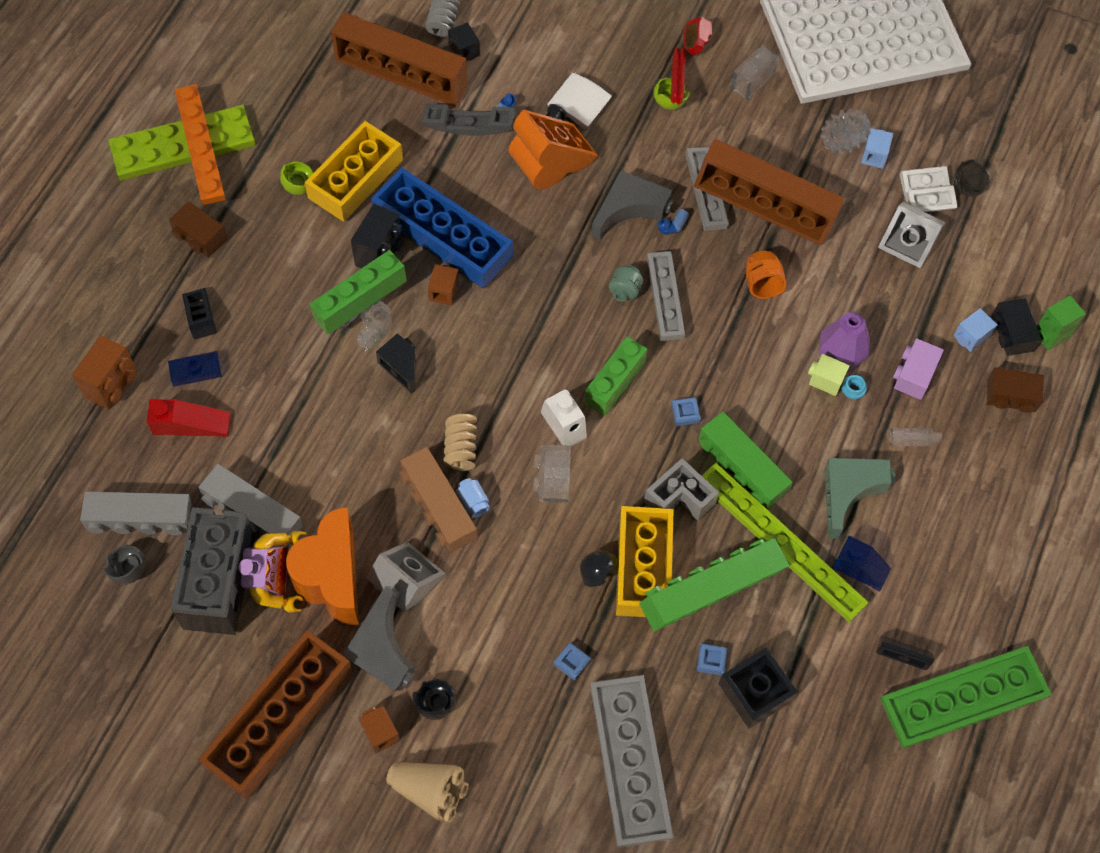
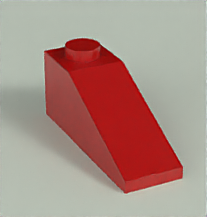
[146,399,231,437]

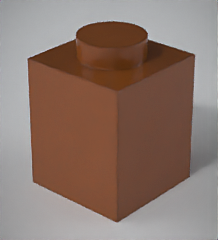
[428,264,459,305]
[359,705,400,754]

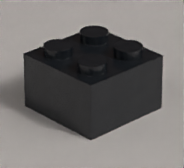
[351,204,404,269]
[718,647,798,729]

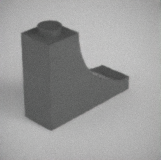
[591,170,674,240]
[343,586,417,691]

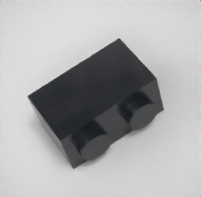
[991,298,1041,356]

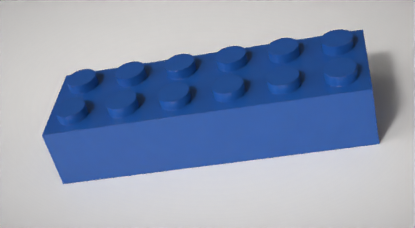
[371,167,513,289]

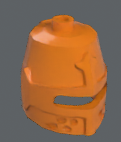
[746,251,787,299]

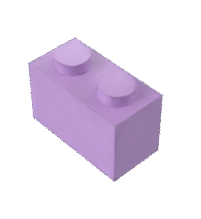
[893,338,944,400]

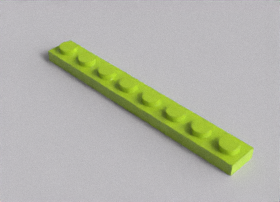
[702,463,869,623]

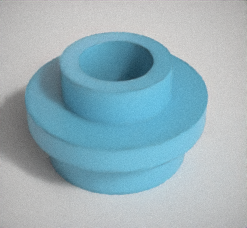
[841,375,867,399]

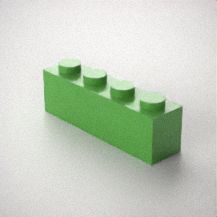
[310,250,407,335]
[698,412,793,510]

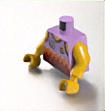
[239,531,307,613]

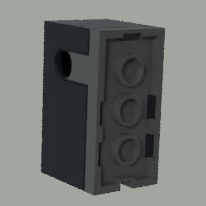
[171,507,255,635]

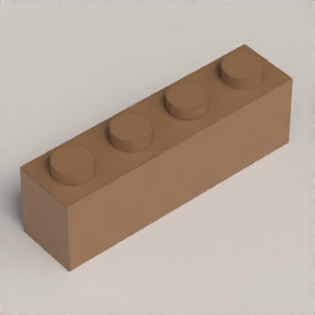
[399,447,477,553]

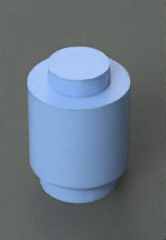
[455,478,490,518]

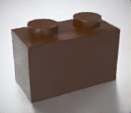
[169,201,228,258]
[986,367,1044,413]

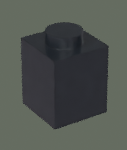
[448,22,480,61]

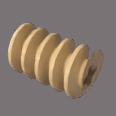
[444,414,477,471]

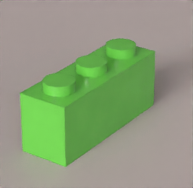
[584,337,647,416]

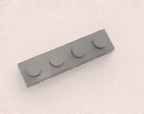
[685,147,729,231]
[647,251,685,341]

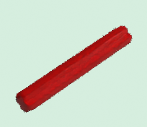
[670,47,686,105]

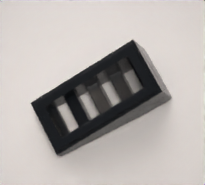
[182,288,217,339]

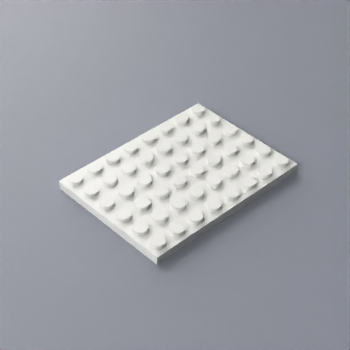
[760,0,971,104]

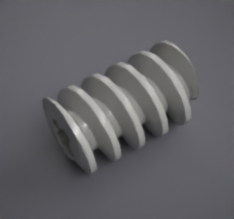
[426,0,460,39]

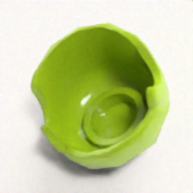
[653,77,690,111]
[280,162,314,195]

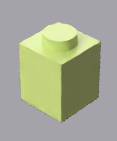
[808,354,850,396]

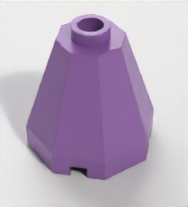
[819,312,870,370]

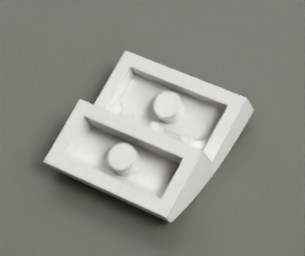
[547,73,612,130]
[900,166,957,212]

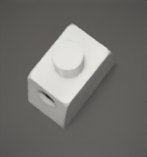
[541,389,587,450]

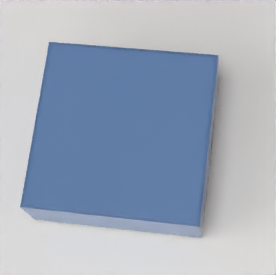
[671,397,701,426]
[554,642,591,681]
[696,643,727,676]

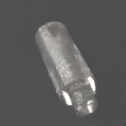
[889,428,942,446]

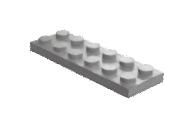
[590,675,673,848]

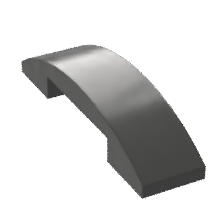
[422,104,516,136]

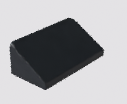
[876,635,934,670]

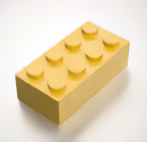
[305,121,403,222]
[616,506,674,617]

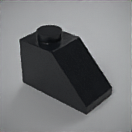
[376,333,416,394]

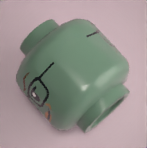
[608,265,643,302]

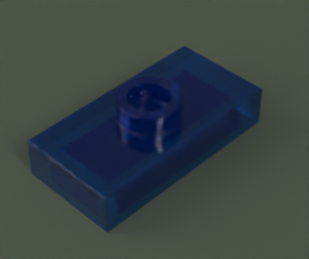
[168,351,222,387]

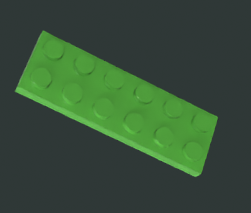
[880,646,1052,749]

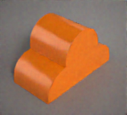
[508,109,598,190]
[286,508,359,626]

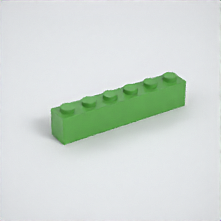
[639,538,790,632]

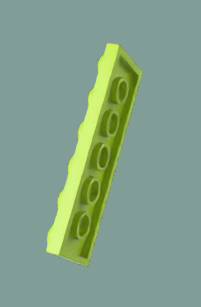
[108,105,256,181]

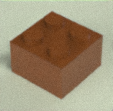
[72,335,137,410]

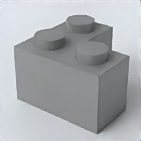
[644,458,719,521]

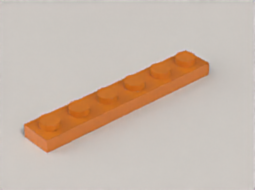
[174,84,226,205]

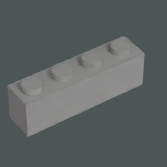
[198,464,303,546]
[80,492,194,535]

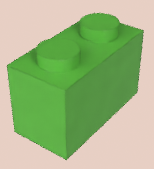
[1037,296,1086,350]

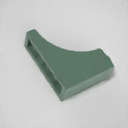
[824,458,895,539]

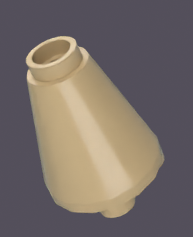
[387,762,468,823]

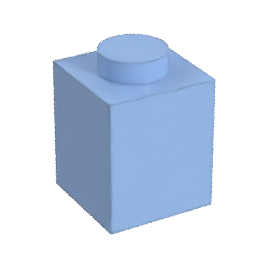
[861,128,893,169]
[954,308,997,352]

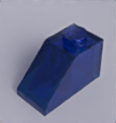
[833,536,891,591]

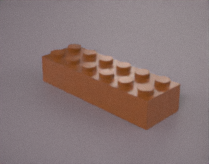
[331,12,467,107]
[694,139,845,245]
[198,630,352,800]

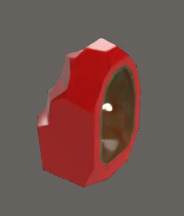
[683,17,712,56]

